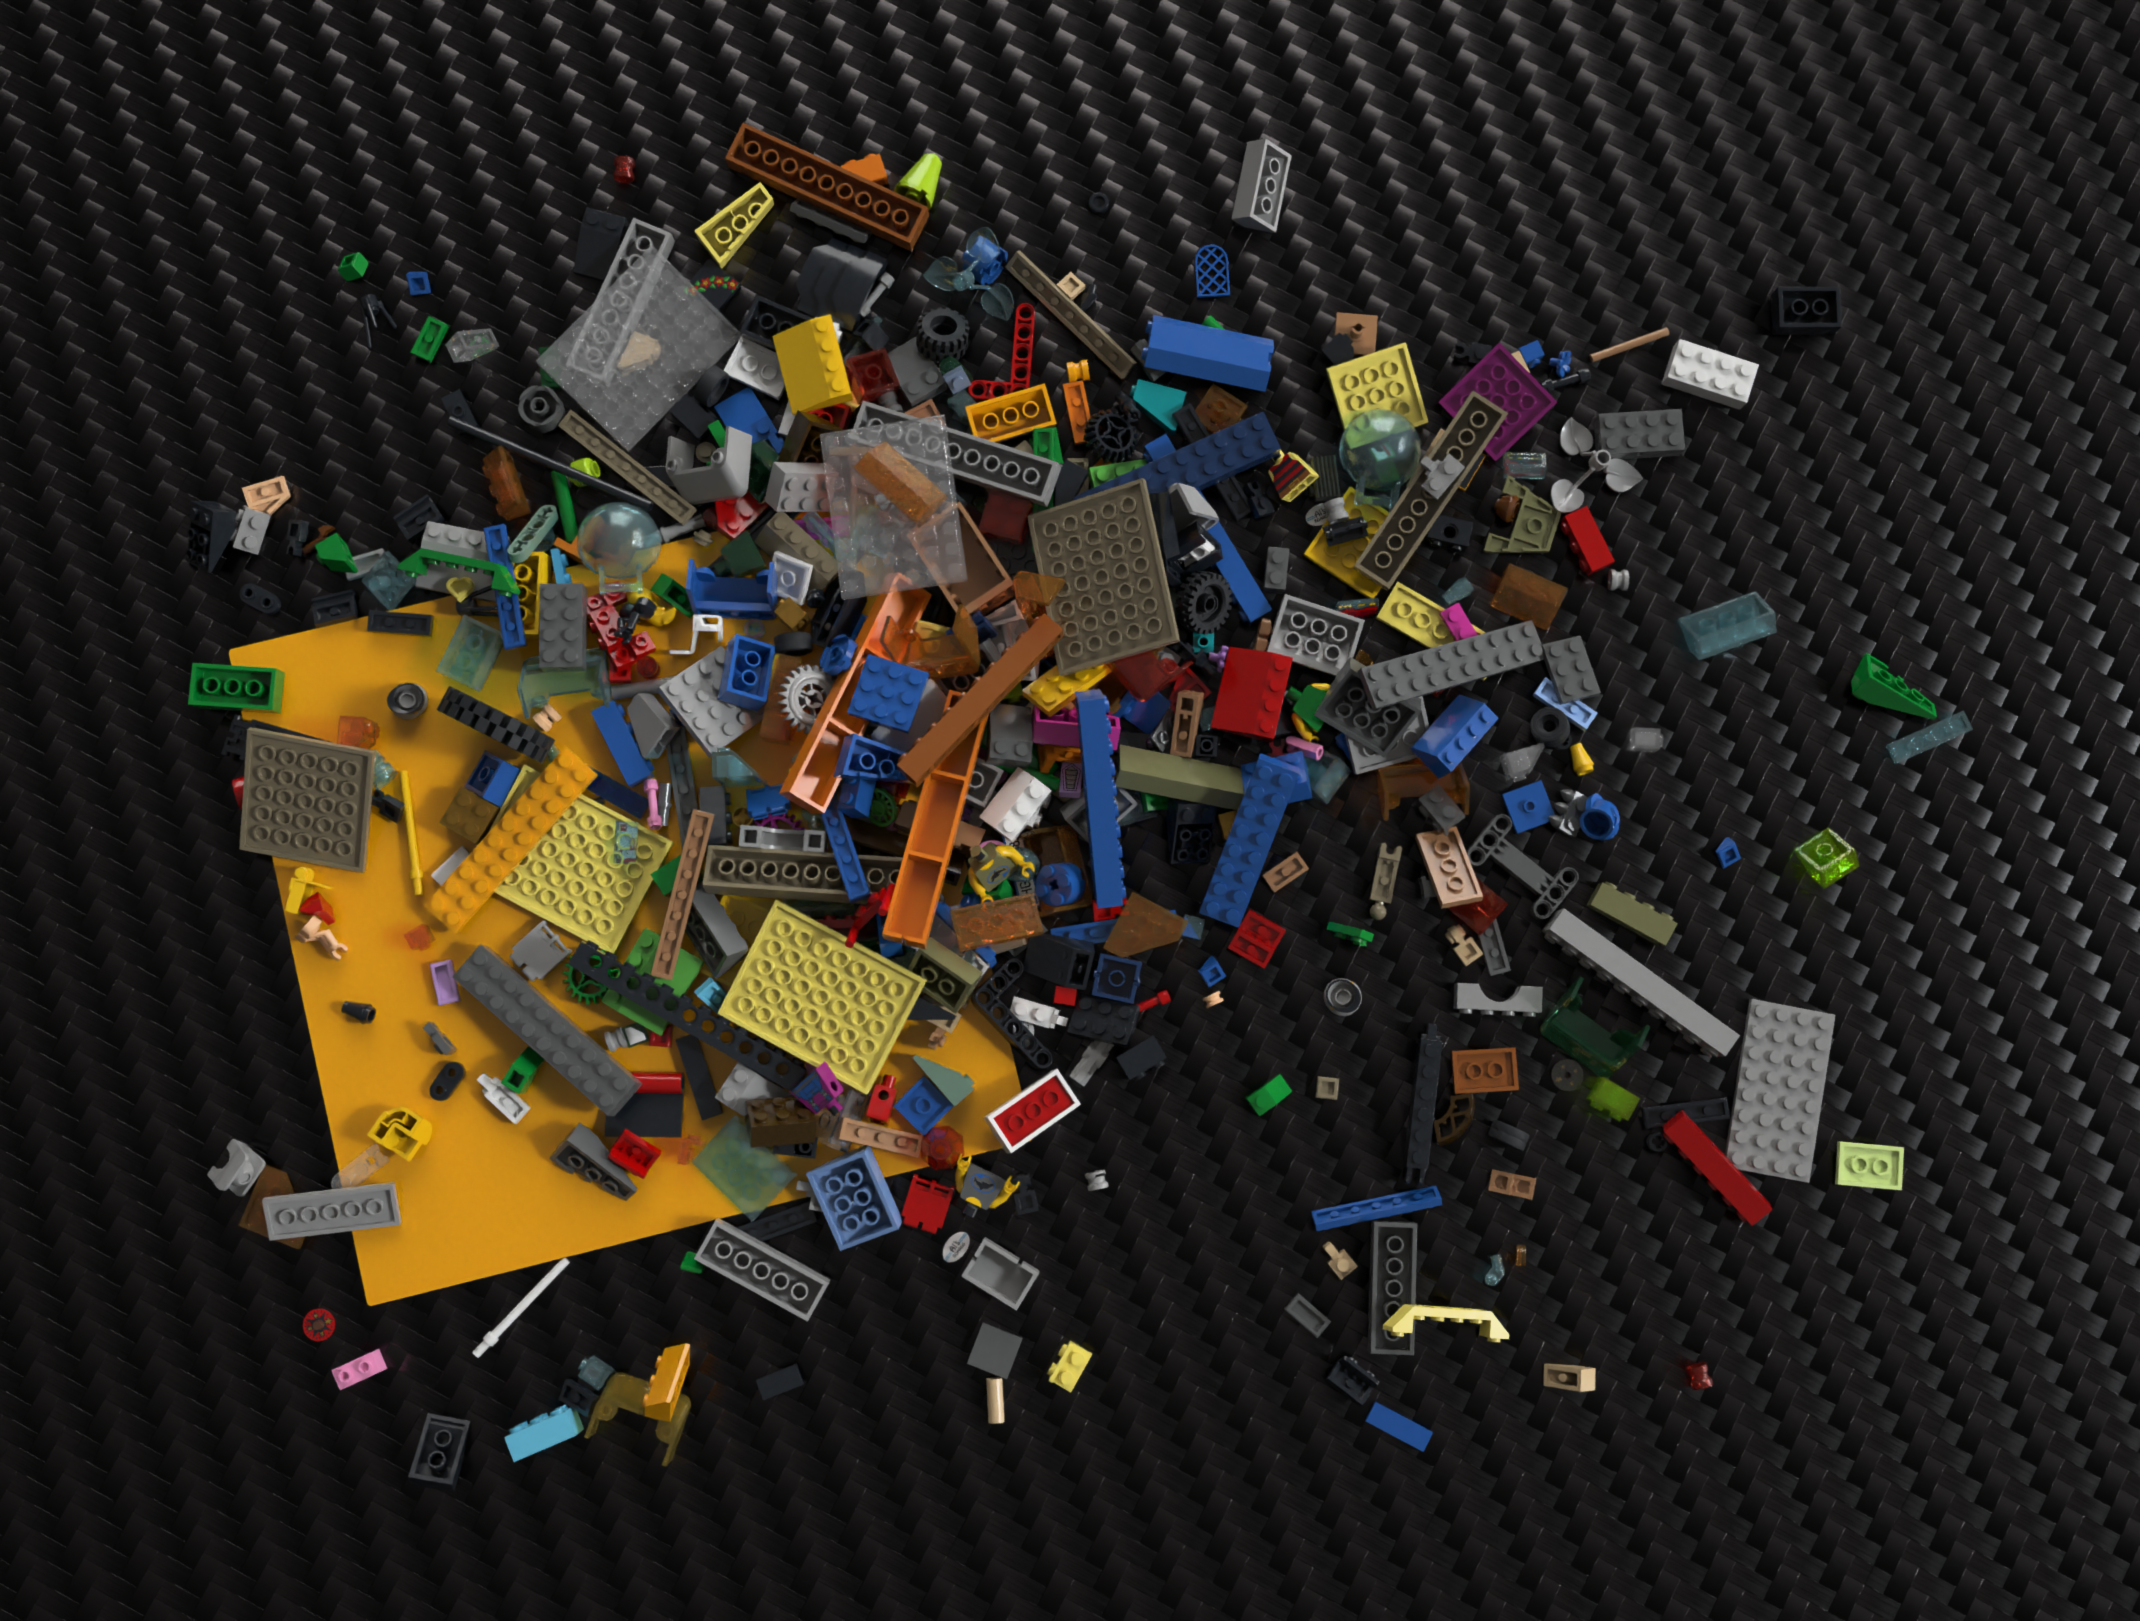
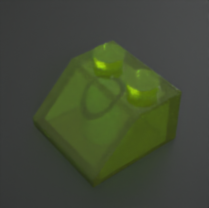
[1794,827,1859,889]

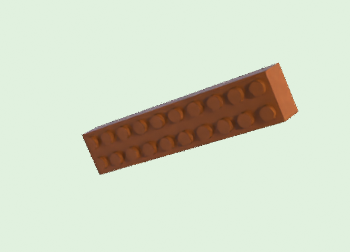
[725,123,929,252]

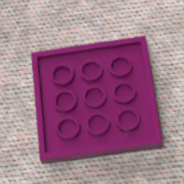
[1439,342,1557,461]

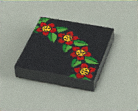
[683,259,741,316]

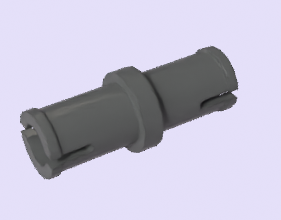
[657,783,672,826]

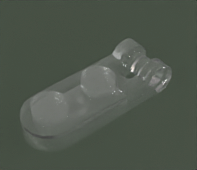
[331,1144,389,1189]

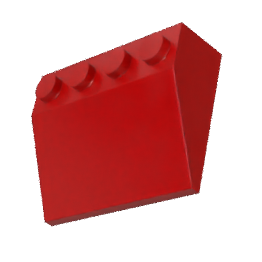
[1210,647,1293,743]

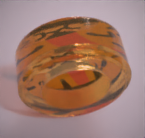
[1516,1244,1526,1266]

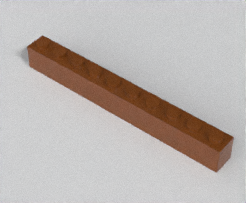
[897,613,1064,787]

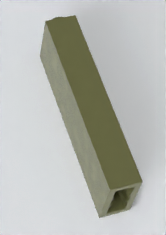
[1115,745,1244,810]

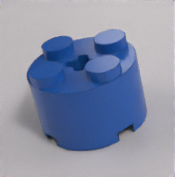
[961,235,1008,286]
[1035,862,1085,907]

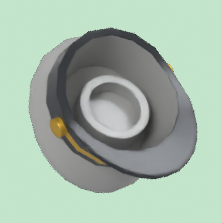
[387,683,428,720]
[1324,978,1362,1016]

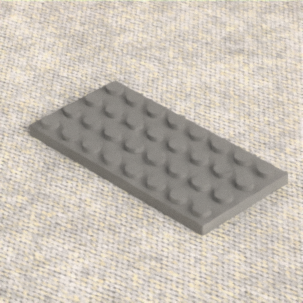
[1725,999,1835,1183]

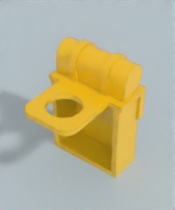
[285,867,334,915]

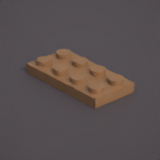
[1415,826,1483,909]

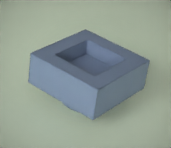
[943,365,971,394]

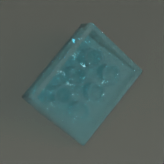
[692,1116,798,1222]

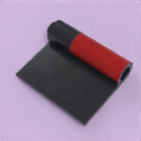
[604,1072,685,1138]

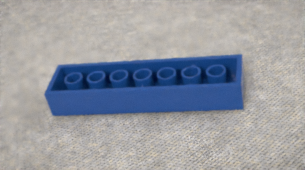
[1199,753,1300,928]

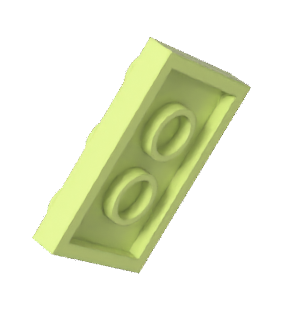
[1835,1141,1904,1190]

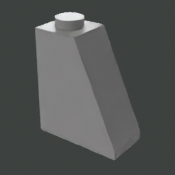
[627,693,680,758]

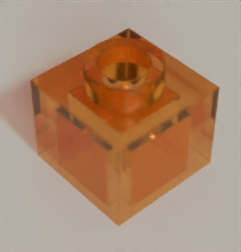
[404,924,436,951]

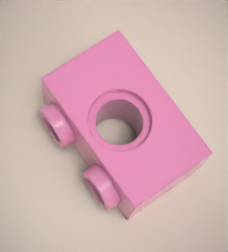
[332,1349,387,1390]

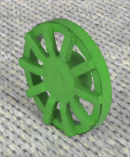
[868,788,898,827]

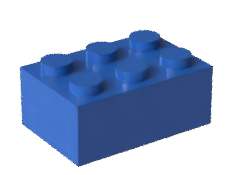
[718,634,775,711]
[1241,751,1312,803]

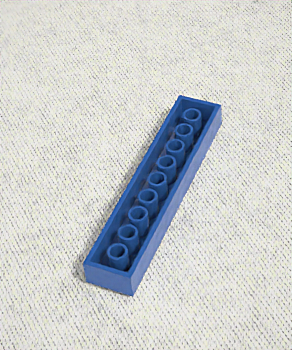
[1075,689,1126,909]

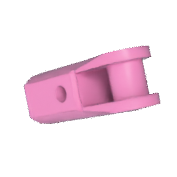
[1286,736,1323,760]

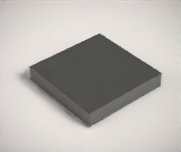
[967,1322,1023,1379]

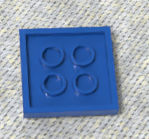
[847,654,929,734]

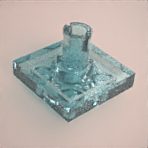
[362,551,417,611]

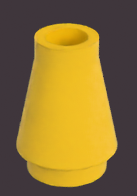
[1570,743,1594,776]

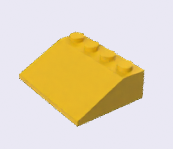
[772,314,853,416]

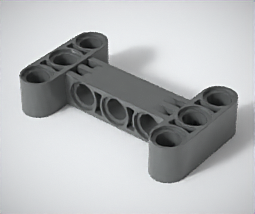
[1466,814,1578,920]

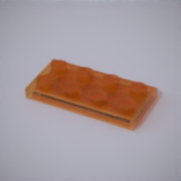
[950,893,1044,952]

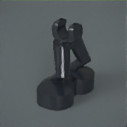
[614,597,657,644]

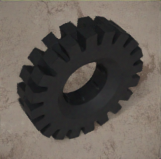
[437,686,555,764]

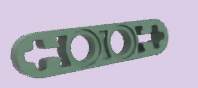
[507,505,559,563]

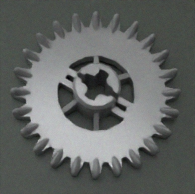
[778,665,836,734]

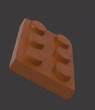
[1451,1047,1519,1094]

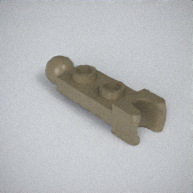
[1369,843,1402,920]

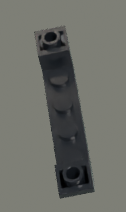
[1113,732,1218,759]

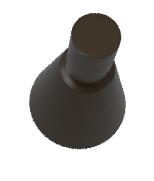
[933,593,953,628]

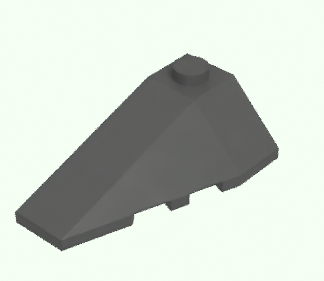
[549,1123,637,1201]

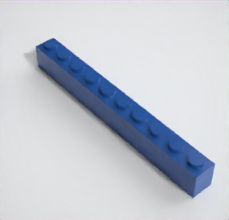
[1143,434,1272,626]

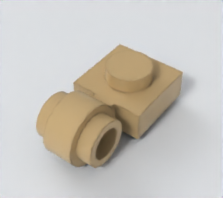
[1445,924,1483,966]

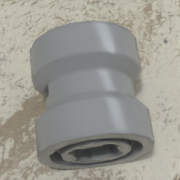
[1323,497,1349,524]

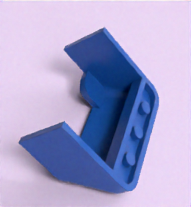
[686,559,777,620]

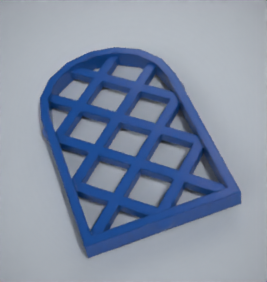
[1195,245,1230,298]

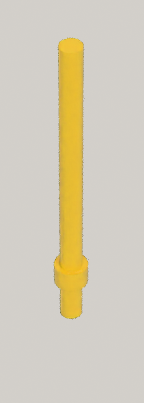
[399,770,423,896]

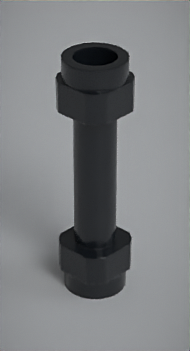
[1539,368,1591,393]

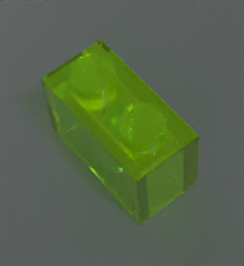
[1586,1076,1641,1122]

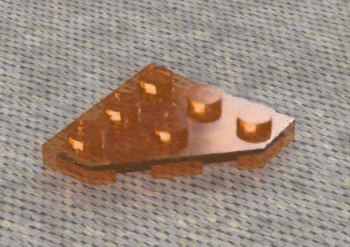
[1103,892,1189,958]
[239,1165,305,1249]

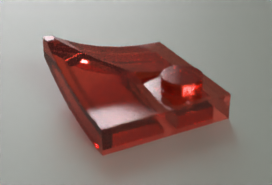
[1447,878,1508,936]

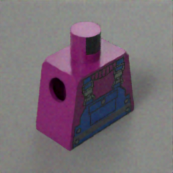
[790,1061,843,1116]

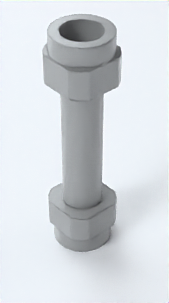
[860,272,895,318]

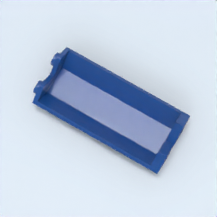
[1141,315,1274,392]

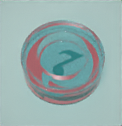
[744,618,766,640]

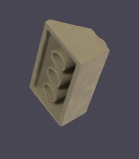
[754,512,844,591]

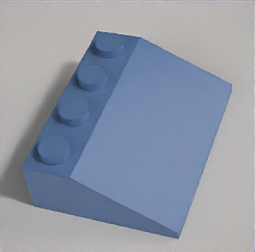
[806,1145,903,1251]

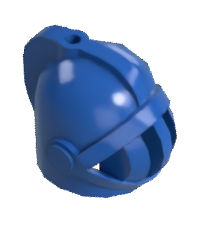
[1580,793,1620,840]

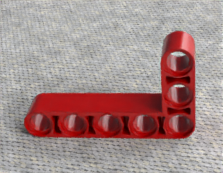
[969,303,1035,403]

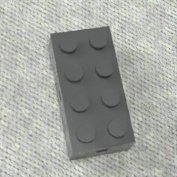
[1593,409,1685,459]
[539,583,587,672]

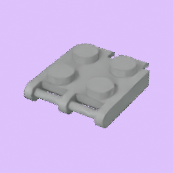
[509,920,573,982]

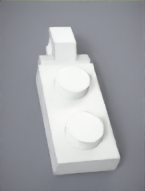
[1010,996,1068,1029]
[477,1073,531,1124]

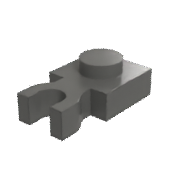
[423,1022,457,1055]

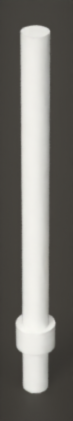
[472,1258,570,1358]

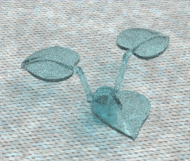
[923,227,1014,321]

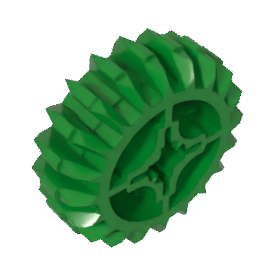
[562,950,620,1005]

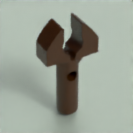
[302,525,340,555]

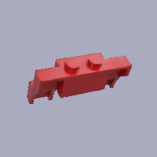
[587,581,656,673]

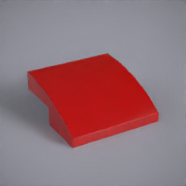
[1228,909,1286,969]

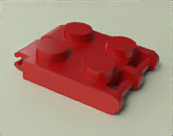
[901,1174,955,1234]

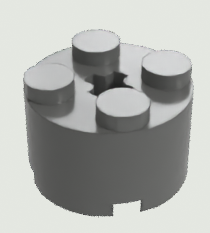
[518,385,565,433]

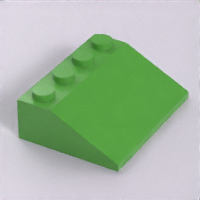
[601,928,705,1036]

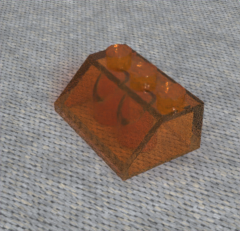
[482,445,531,521]
[1489,564,1568,630]

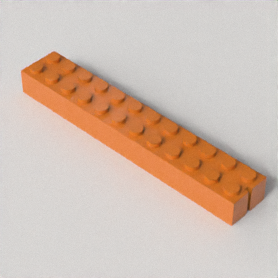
[779,573,932,814]
[882,690,989,950]

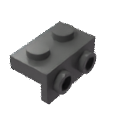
[1419,784,1465,836]

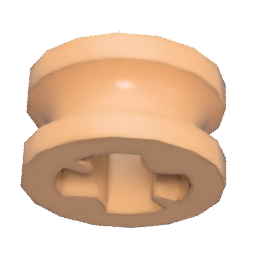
[1203,991,1224,1008]

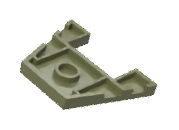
[1483,475,1561,553]

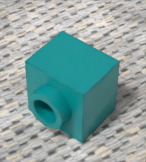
[1192,632,1214,655]

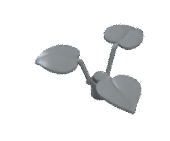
[1550,417,1643,513]

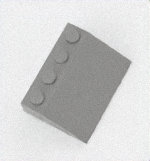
[415,521,512,603]
[1267,594,1365,676]

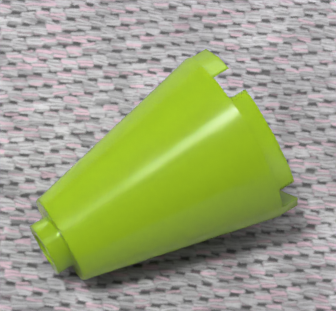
[894,153,942,210]

